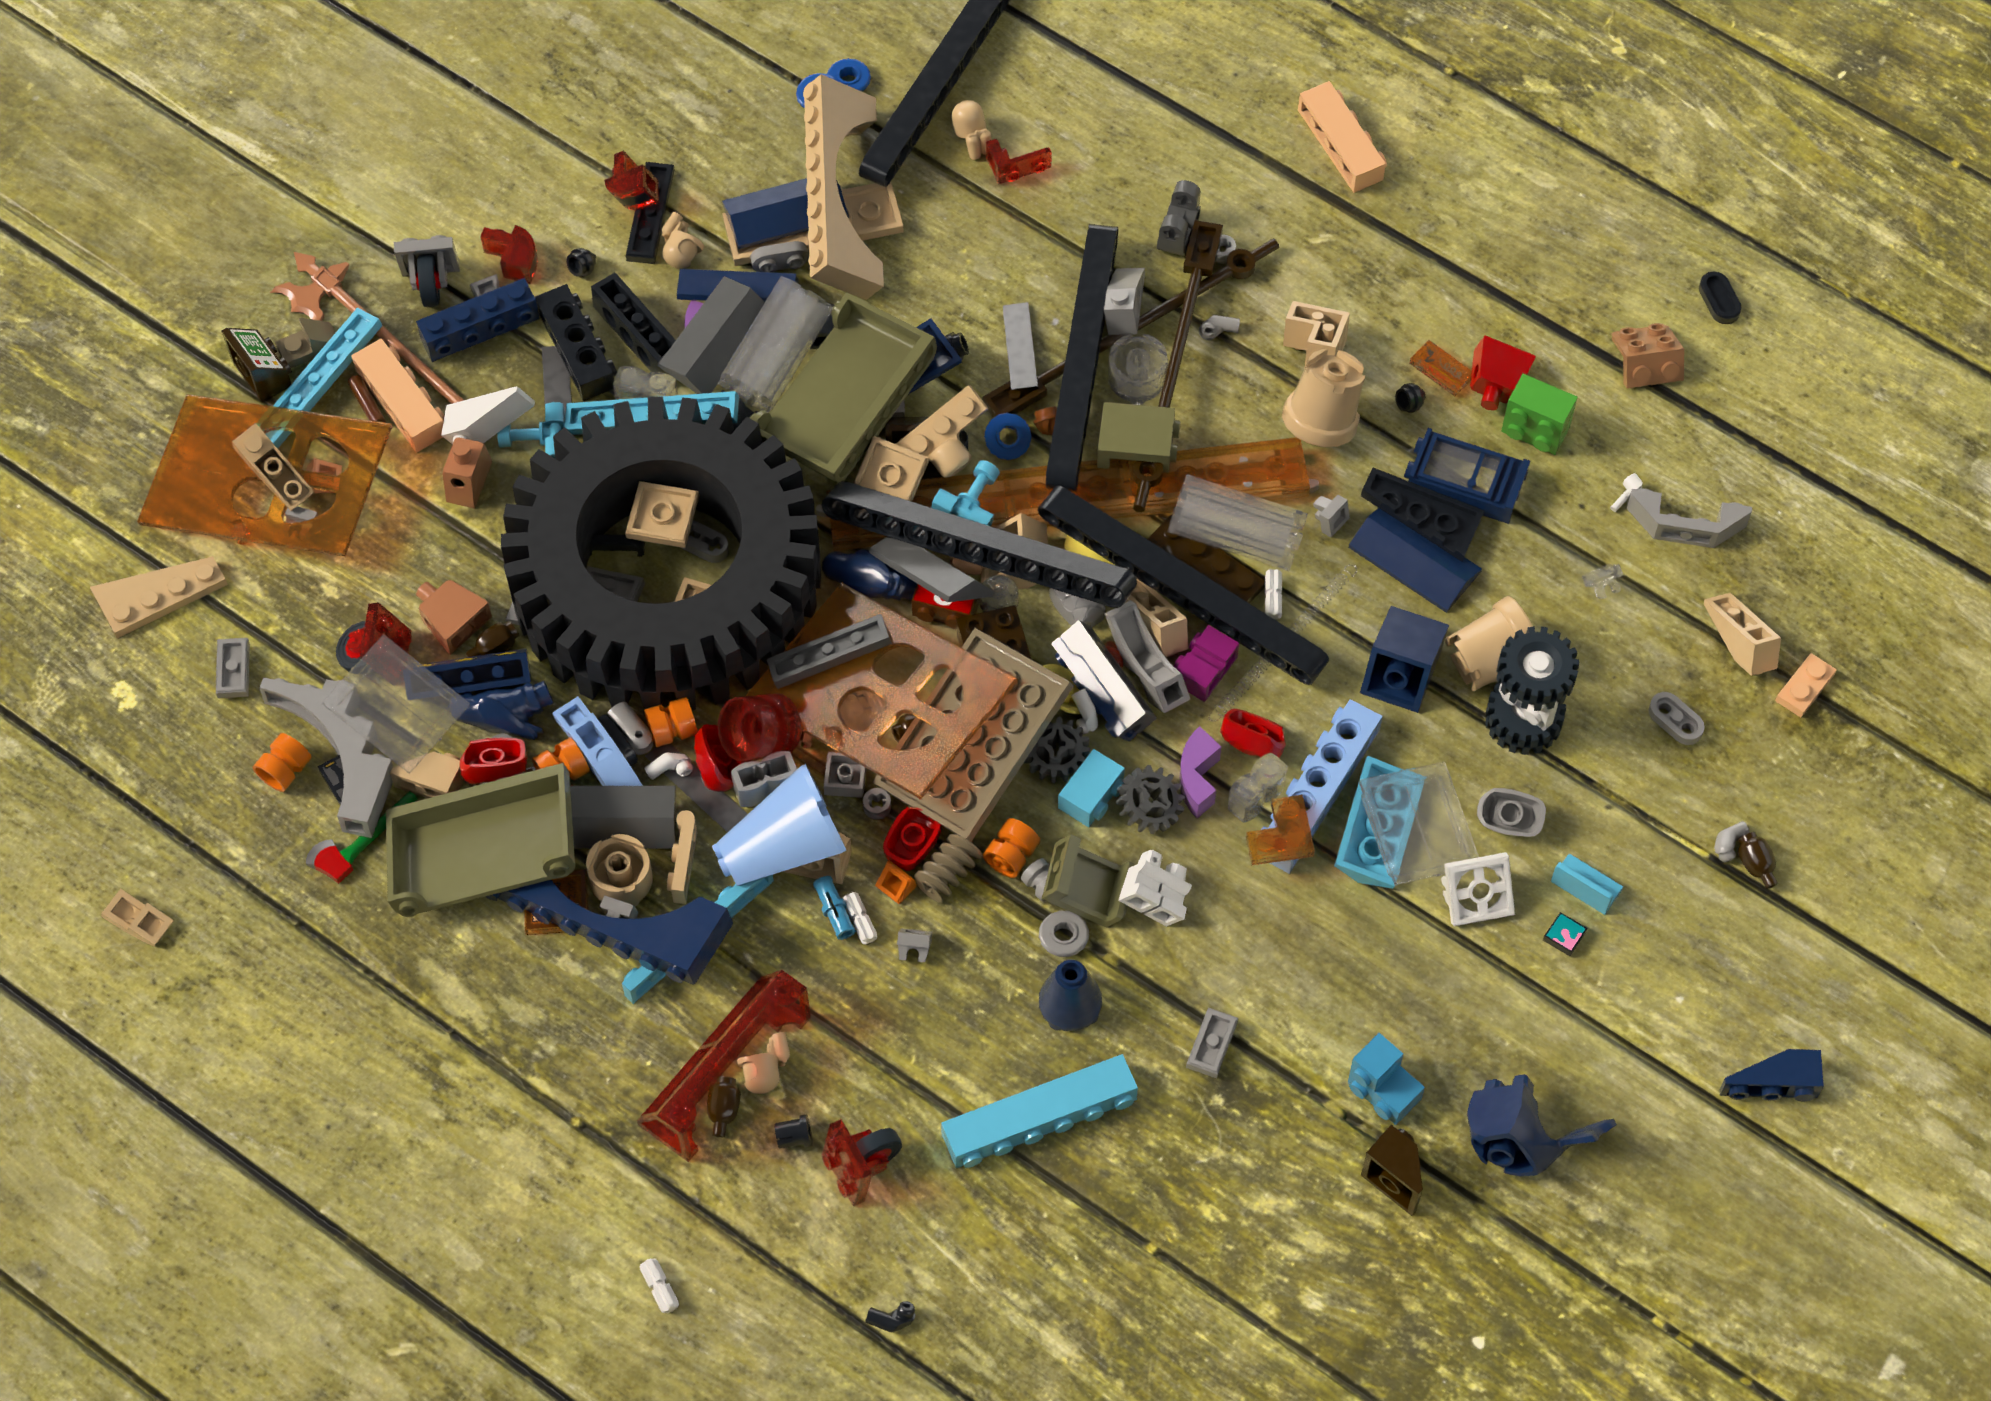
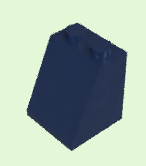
[1360,606,1449,713]

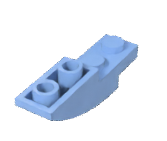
[552,696,643,786]

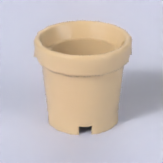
[1282,349,1365,447]
[1446,596,1536,691]

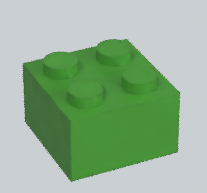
[1501,374,1578,455]

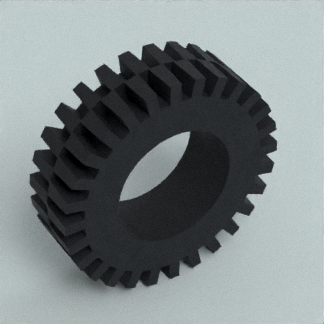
[501,397,821,711]

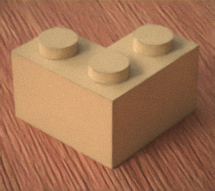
[1283,301,1350,369]

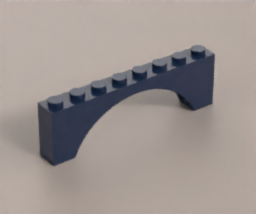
[485,879,733,985]

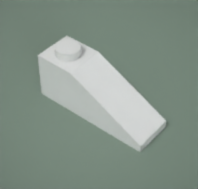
[441,386,535,445]

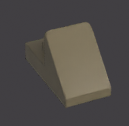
[275,318,335,368]

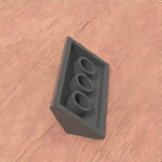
[658,276,772,394]
[869,537,994,602]
[571,786,676,849]

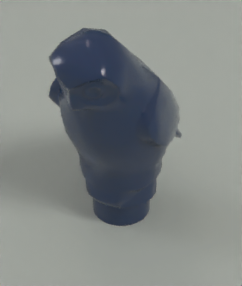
[822,549,917,601]
[450,681,554,741]

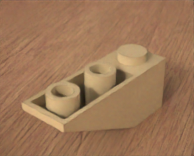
[232,423,315,511]

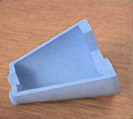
[712,764,847,886]

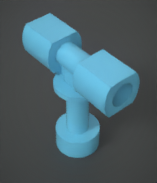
[497,402,565,458]
[931,460,1000,526]

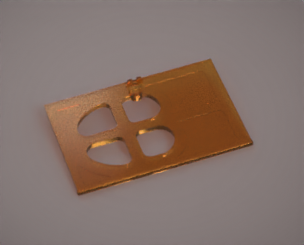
[137,394,393,557]
[746,583,1018,799]

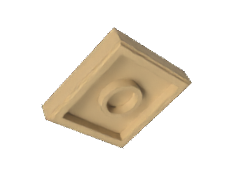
[854,436,930,502]
[625,481,699,548]

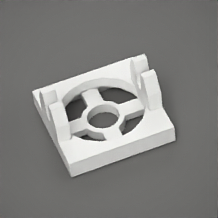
[1441,852,1515,926]

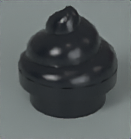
[566,248,596,277]
[945,332,969,360]
[1395,383,1426,413]

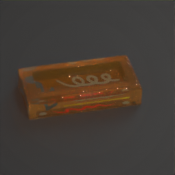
[1409,340,1472,397]

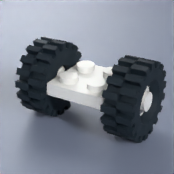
[1485,626,1579,755]

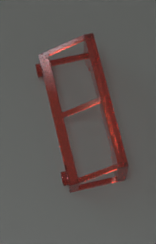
[637,970,811,1162]

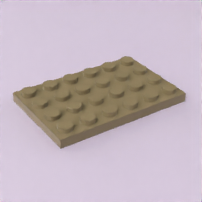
[872,628,1074,842]

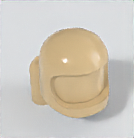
[952,100,994,160]
[662,212,705,269]
[737,1032,790,1094]

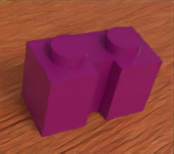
[1173,625,1239,702]

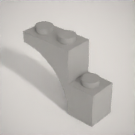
[1105,600,1190,713]

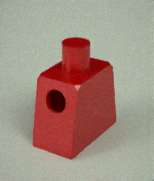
[1470,335,1536,411]

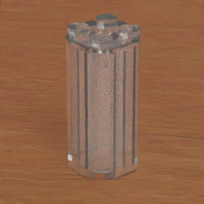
[717,276,832,413]
[1167,474,1308,571]

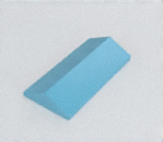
[1334,756,1425,889]

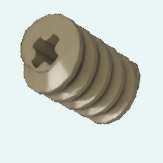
[914,834,983,903]

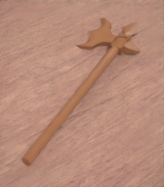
[270,252,464,404]

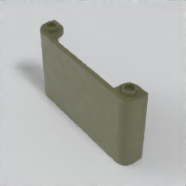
[750,293,937,483]
[386,763,575,917]

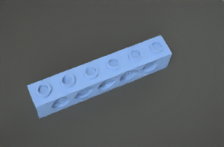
[1255,699,1382,874]

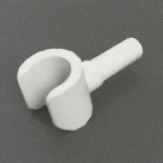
[1610,473,1643,512]

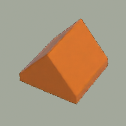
[875,860,917,904]

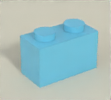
[1058,749,1125,827]

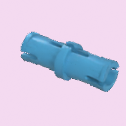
[813,876,856,940]

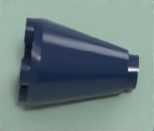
[1039,959,1102,1031]

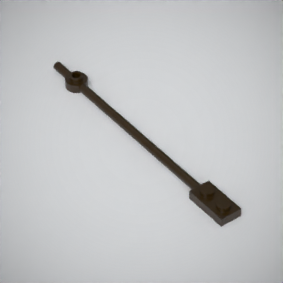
[1133,220,1223,512]
[982,238,1279,418]

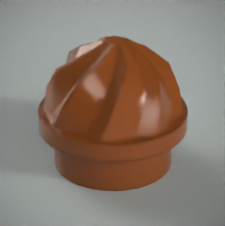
[1033,406,1057,436]

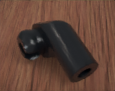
[865,1301,916,1333]

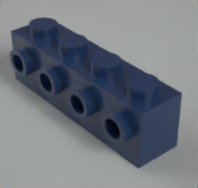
[416,278,540,362]

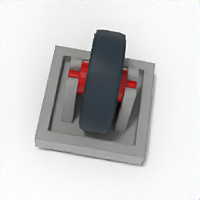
[394,235,460,307]

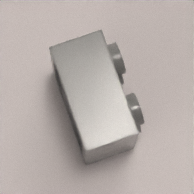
[824,752,867,798]

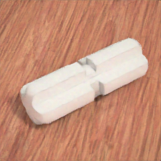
[1265,569,1282,620]
[843,892,877,945]
[640,1258,679,1313]

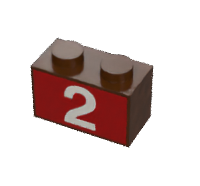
[911,584,981,629]

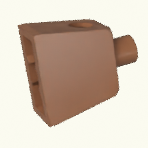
[443,437,492,509]
[416,580,492,655]

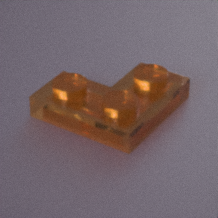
[1246,795,1315,865]

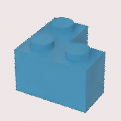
[1348,1033,1425,1125]

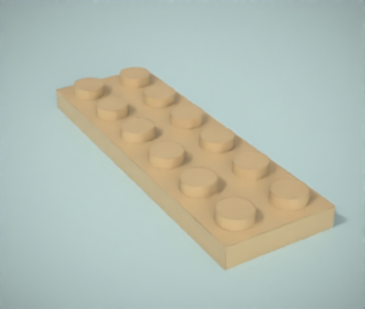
[722,182,904,266]

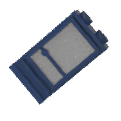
[1404,428,1531,524]

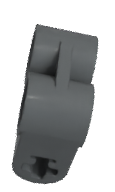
[1157,180,1201,257]

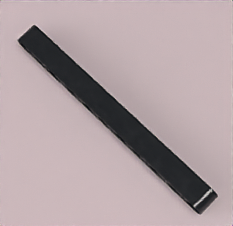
[859,0,1011,187]
[1046,224,1119,491]
[821,481,1137,608]
[1037,485,1330,685]

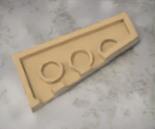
[90,556,228,638]

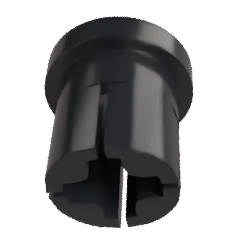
[775,1114,813,1149]

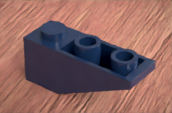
[1719,1049,1824,1102]

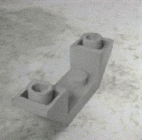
[1627,489,1752,548]

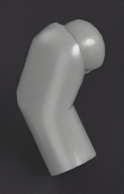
[1199,315,1240,340]

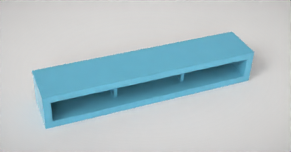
[941,1054,1138,1168]

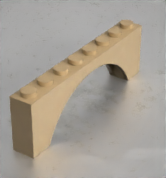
[803,74,884,300]

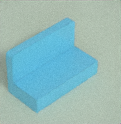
[1551,854,1623,915]

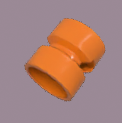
[644,697,698,748]
[252,733,312,792]
[532,737,590,781]
[983,818,1040,878]

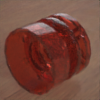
[718,693,801,762]

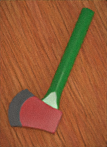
[306,791,418,884]

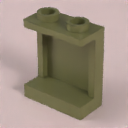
[1097,402,1180,473]
[1042,834,1135,927]

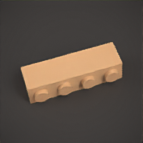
[1298,81,1387,193]
[351,338,444,453]

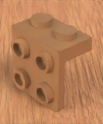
[1612,323,1684,388]

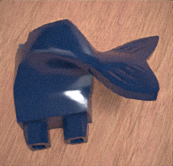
[1467,1074,1617,1176]

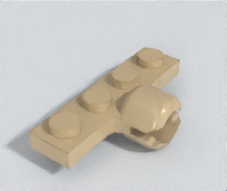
[896,385,989,478]

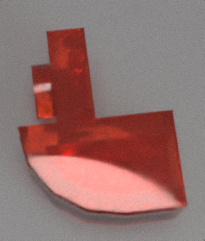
[604,150,658,210]
[480,225,538,285]

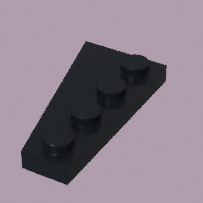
[1361,467,1485,562]

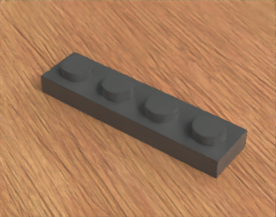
[766,614,892,689]

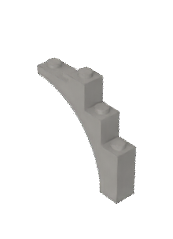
[259,677,393,838]

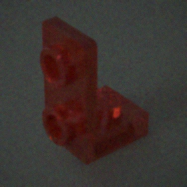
[986,138,1052,185]

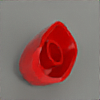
[1220,709,1286,764]
[694,724,744,792]
[459,738,527,784]
[883,807,941,871]

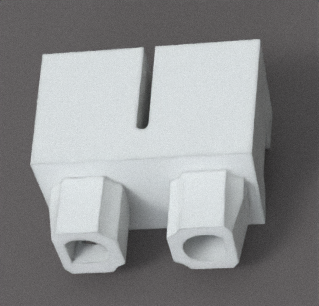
[1118,850,1192,927]

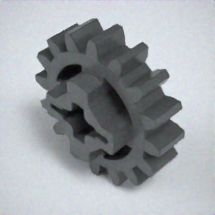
[1024,717,1090,783]
[1116,765,1185,834]

